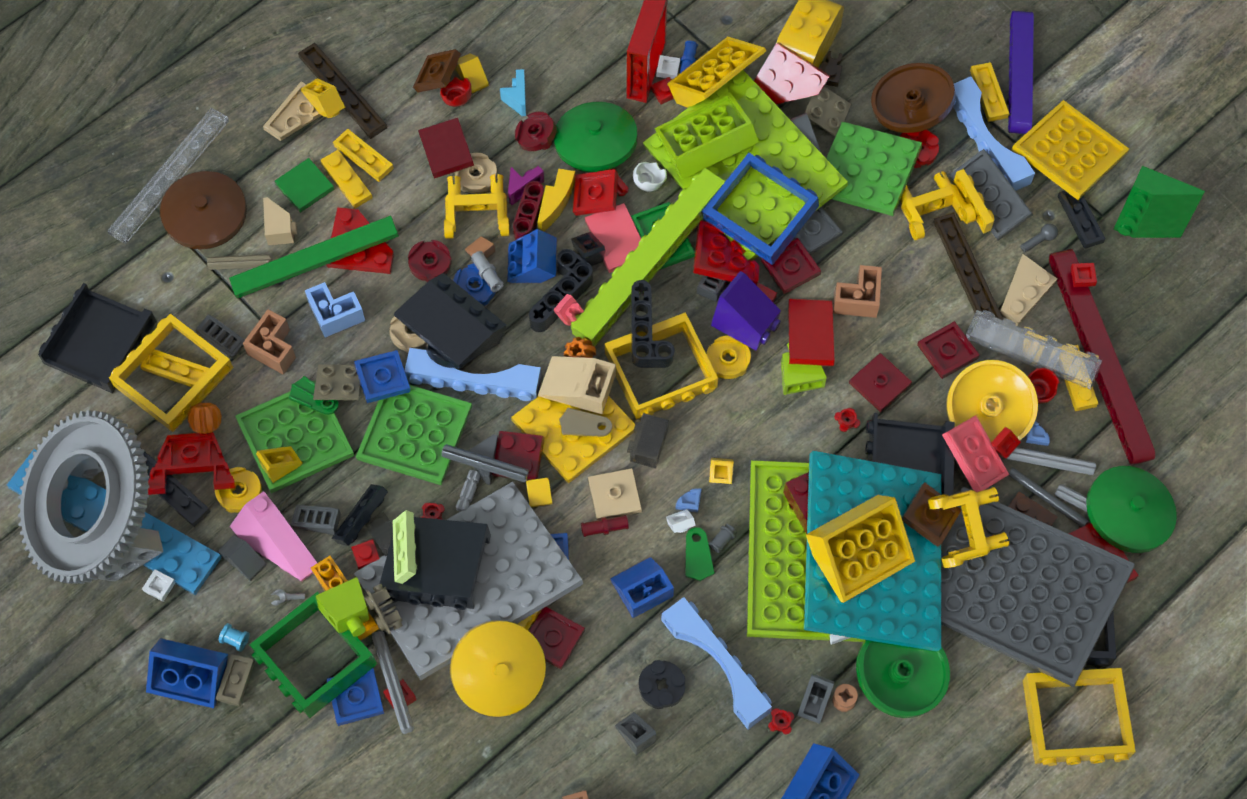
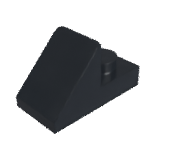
[571,232,605,266]

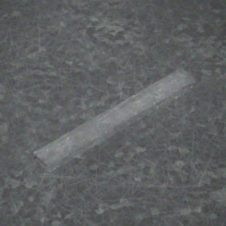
[107,108,229,244]

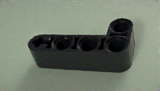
[529,249,593,332]
[631,280,675,368]

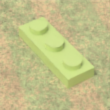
[393,510,417,584]

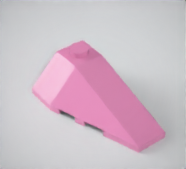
[230,491,317,582]

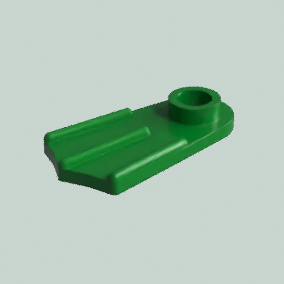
[289,376,339,415]
[685,527,714,581]

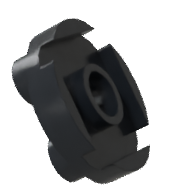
[638,660,685,709]

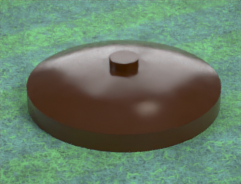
[871,63,956,133]
[160,171,247,249]

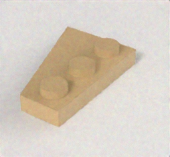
[263,81,322,141]
[1000,254,1057,326]

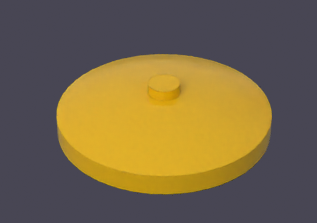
[946,360,1038,450]
[450,620,546,717]

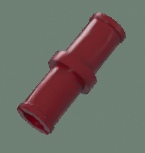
[581,515,629,537]

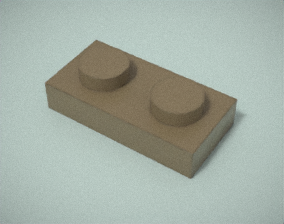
[216,654,255,707]

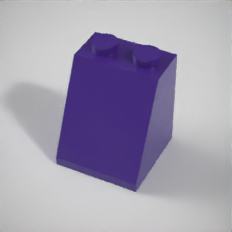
[711,271,781,350]

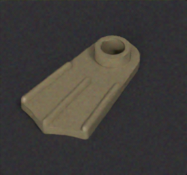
[559,408,612,437]

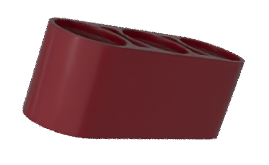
[513,181,544,240]

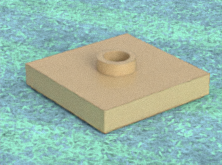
[588,468,642,520]

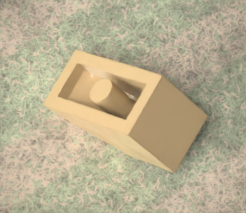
[263,197,297,245]

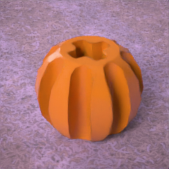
[563,337,596,358]
[187,403,222,433]

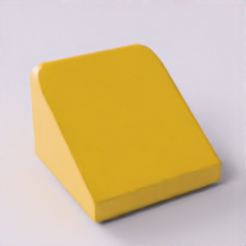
[709,458,734,484]
[526,478,552,507]

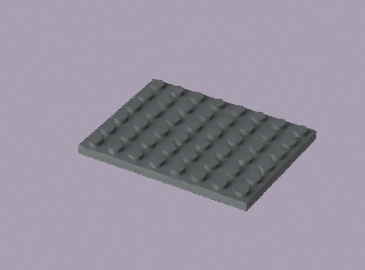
[941,487,1135,687]

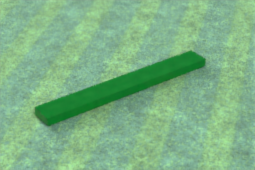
[229,215,399,299]

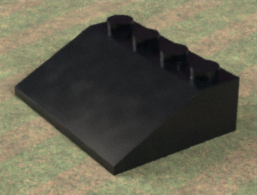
[394,273,507,369]

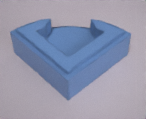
[1026,421,1050,446]
[676,489,701,513]

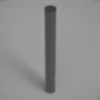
[1009,467,1088,527]

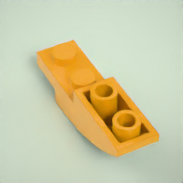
[310,556,379,640]

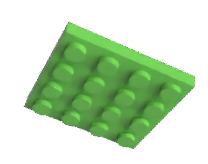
[826,122,922,216]
[235,380,354,493]
[356,385,472,486]

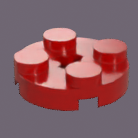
[899,130,939,168]

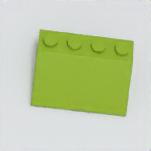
[654,92,759,180]

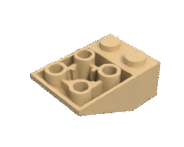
[538,356,616,414]

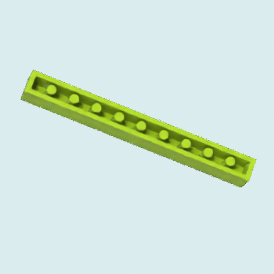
[571,168,725,346]

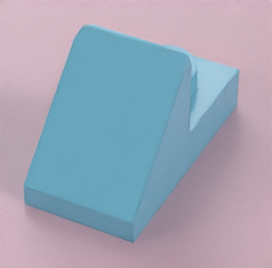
[500,69,526,116]

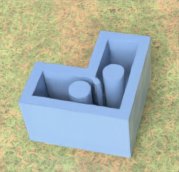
[305,282,365,337]

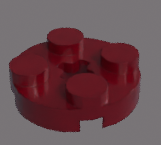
[515,111,557,151]
[408,240,452,282]

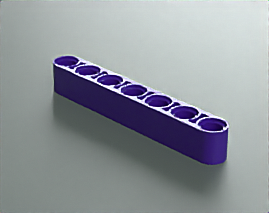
[1008,11,1034,134]

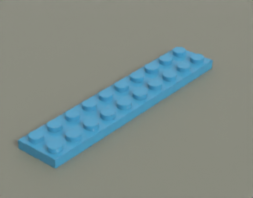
[7,449,222,595]

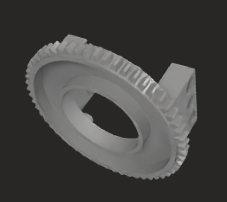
[18,410,163,584]

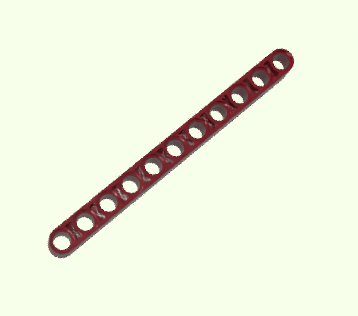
[1049,249,1155,465]

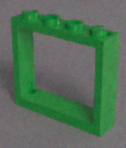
[249,591,377,718]

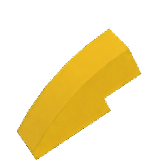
[537,169,575,231]

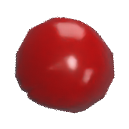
[440,77,472,107]
[1027,368,1059,404]

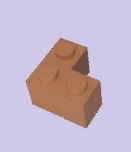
[833,265,882,318]
[243,309,296,375]

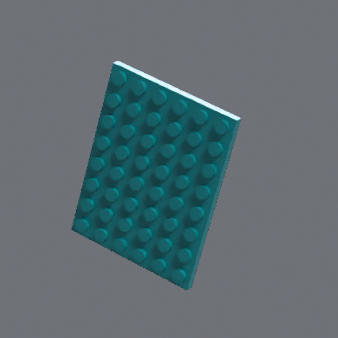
[804,451,941,651]

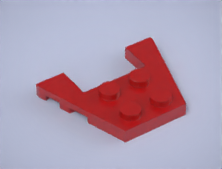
[148,432,235,495]

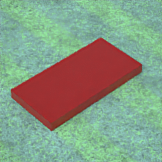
[788,299,835,366]

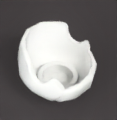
[633,162,667,192]

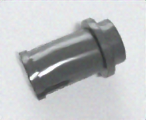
[708,524,737,553]

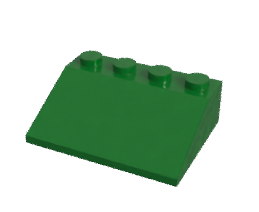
[1113,166,1205,238]

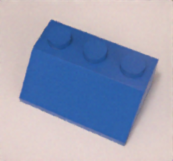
[146,638,228,708]
[781,743,860,799]

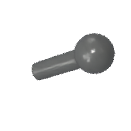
[1020,224,1058,252]

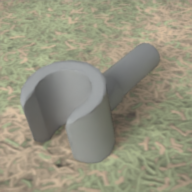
[271,589,305,606]

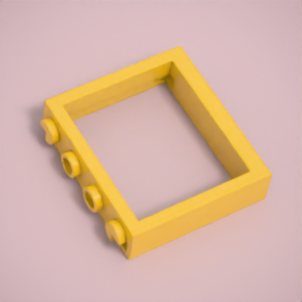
[605,312,718,419]
[109,314,233,432]
[1023,668,1136,766]

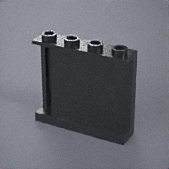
[38,283,157,394]
[865,413,955,496]
[379,515,491,610]

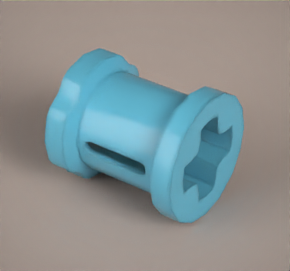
[219,623,250,652]

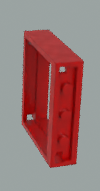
[627,0,668,103]

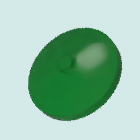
[554,102,638,172]
[1086,466,1177,553]
[856,640,950,718]

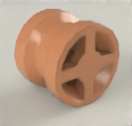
[832,684,858,712]

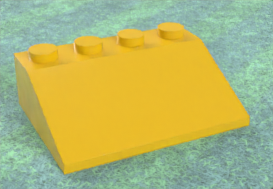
[667,37,766,108]
[806,495,915,603]

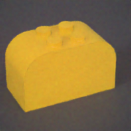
[776,0,844,68]

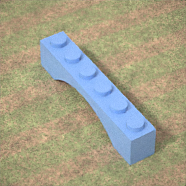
[953,77,1035,191]
[404,348,541,401]
[661,597,772,730]

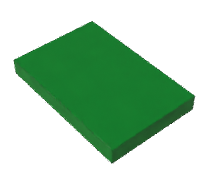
[631,201,695,270]

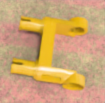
[900,171,976,241]
[444,174,510,239]
[928,487,1009,568]

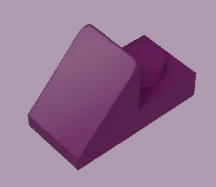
[508,166,544,205]

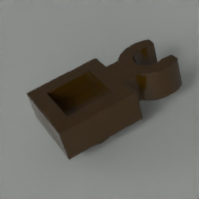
[821,51,843,87]

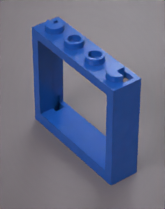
[702,153,819,265]

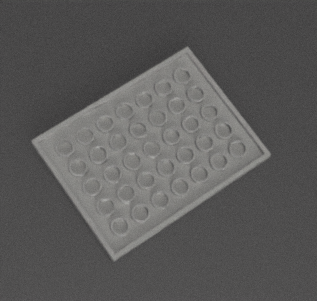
[354,482,583,681]

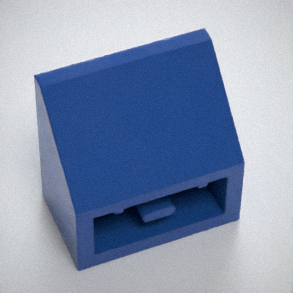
[507,229,557,283]
[610,557,674,618]

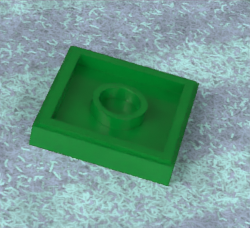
[275,158,335,213]

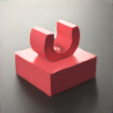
[554,294,584,326]

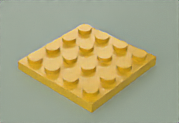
[1012,100,1129,200]
[511,396,637,484]

